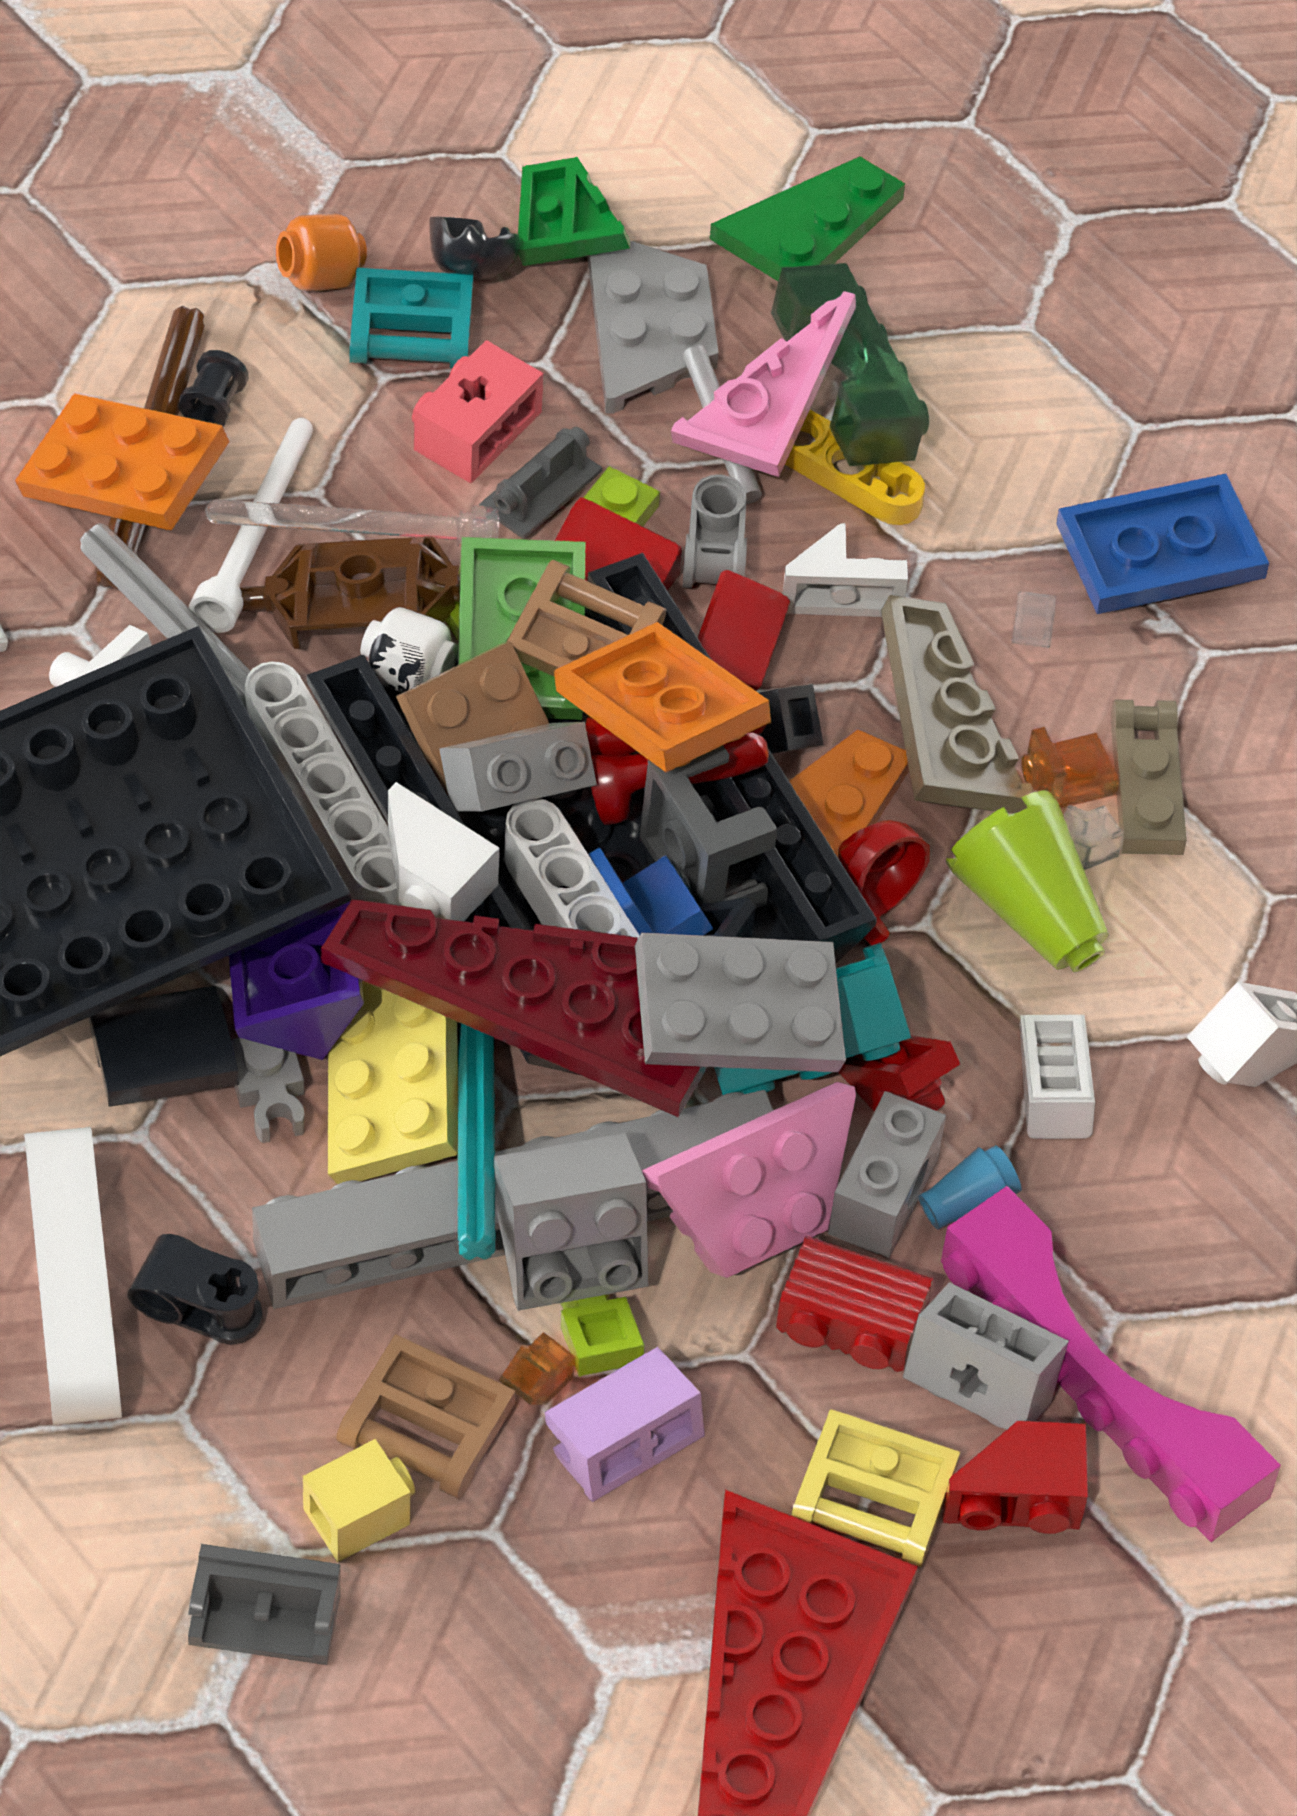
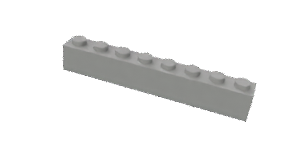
[252,1090,773,1309]

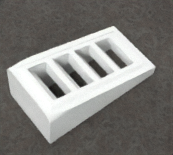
[1020,1015,1095,1139]

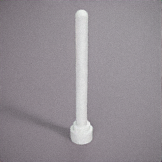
[189,418,313,633]

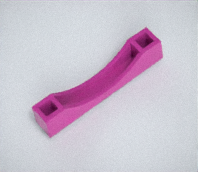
[941,1186,1281,1542]

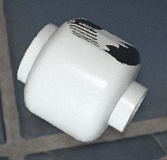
[360,607,458,693]

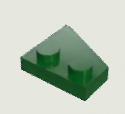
[518,157,631,266]

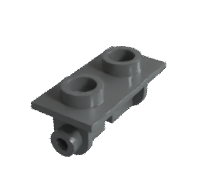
[479,427,602,539]

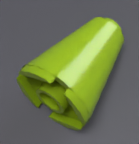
[946,790,1109,973]

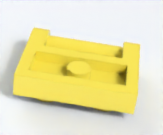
[791,1409,960,1567]

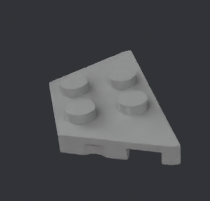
[587,241,718,414]

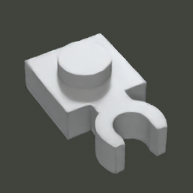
[231,1038,304,1143]

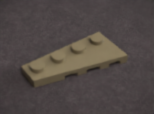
[881,595,1035,813]

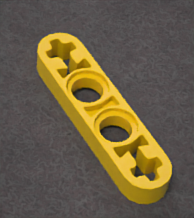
[785,409,925,525]

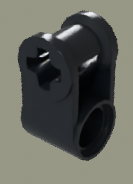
[127,1234,263,1345]

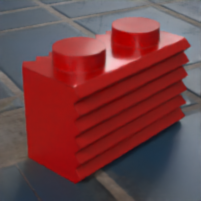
[776,1236,933,1372]

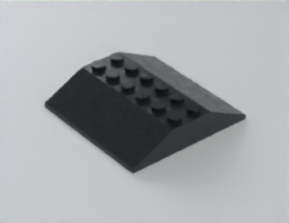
[0,626,352,1056]

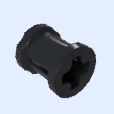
[178,350,249,427]

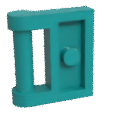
[350,268,473,369]

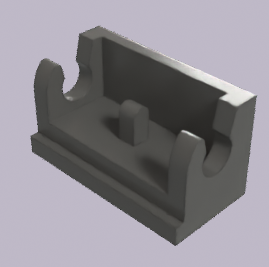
[188,1544,341,1665]

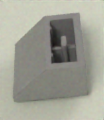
[494,1133,648,1311]

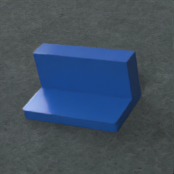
[589,847,713,936]

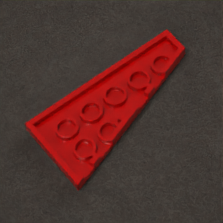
[697,1489,918,1816]

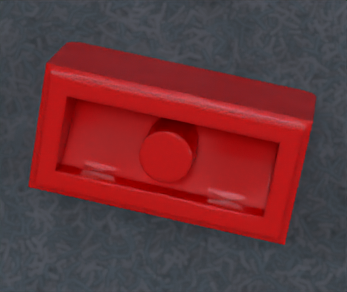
[555,497,682,591]
[697,570,790,691]

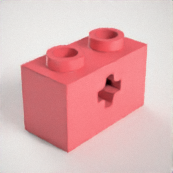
[412,340,544,484]

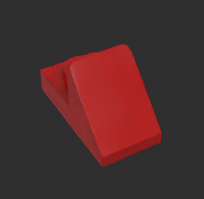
[839,1035,961,1112]

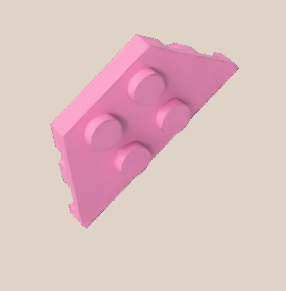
[642,1082,856,1278]

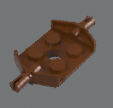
[239,536,460,649]

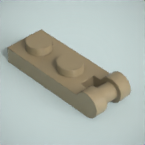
[1111,699,1187,855]

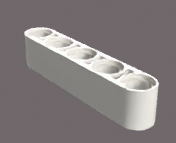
[245,661,403,906]
[504,798,640,938]
[24,1127,122,1425]

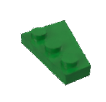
[709,156,905,295]

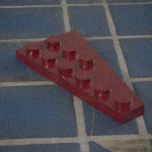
[321,899,707,1118]

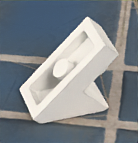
[782,523,908,617]

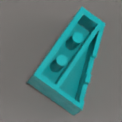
[714,943,911,1095]

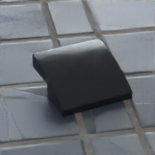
[88,986,239,1107]

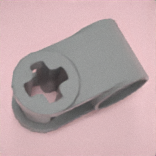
[682,474,747,588]

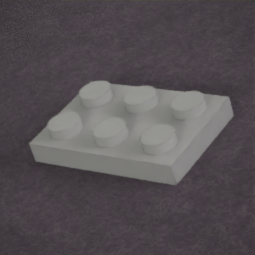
[635,933,846,1072]

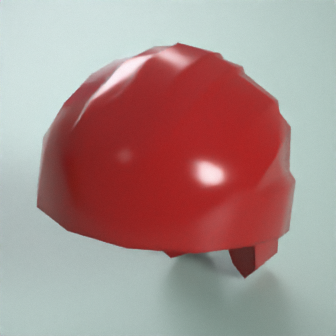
[838,820,930,946]

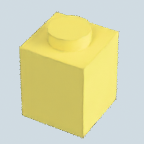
[303,1439,415,1562]

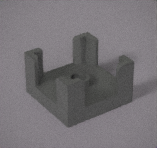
[640,745,777,909]

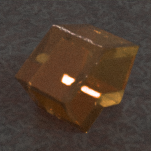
[499,1332,575,1405]

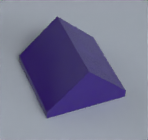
[229,901,364,1060]

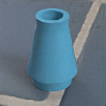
[918,1145,1022,1230]

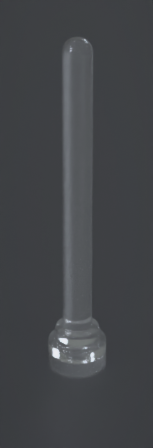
[205,499,499,547]

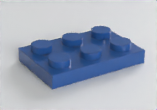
[1056,473,1269,614]

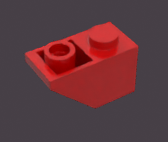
[942,1421,1088,1534]

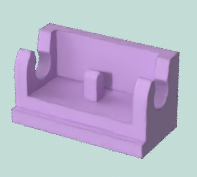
[545,1347,705,1502]

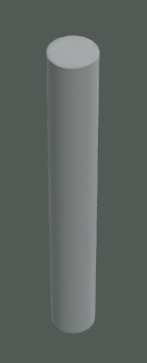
[683,345,762,504]

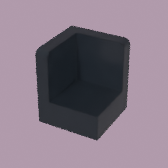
[759,684,824,754]

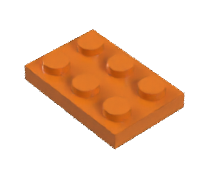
[15,393,230,531]
[554,622,771,772]

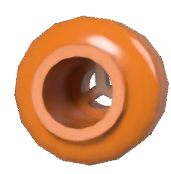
[276,213,367,291]

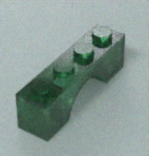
[771,263,929,466]

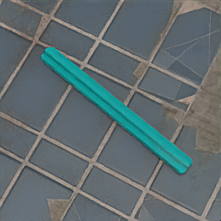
[458,1022,495,1261]

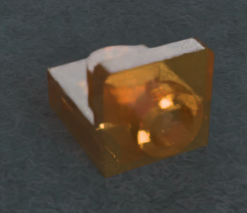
[1021,727,1120,809]

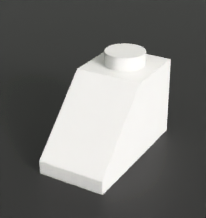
[388,782,499,922]
[1187,982,1297,1087]

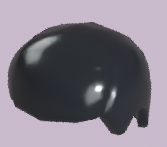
[429,216,520,281]

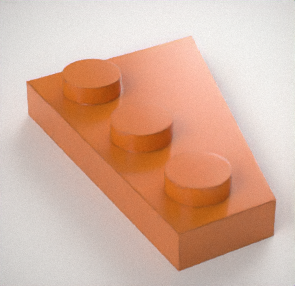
[789,729,909,857]

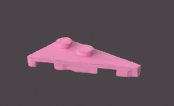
[671,291,856,477]

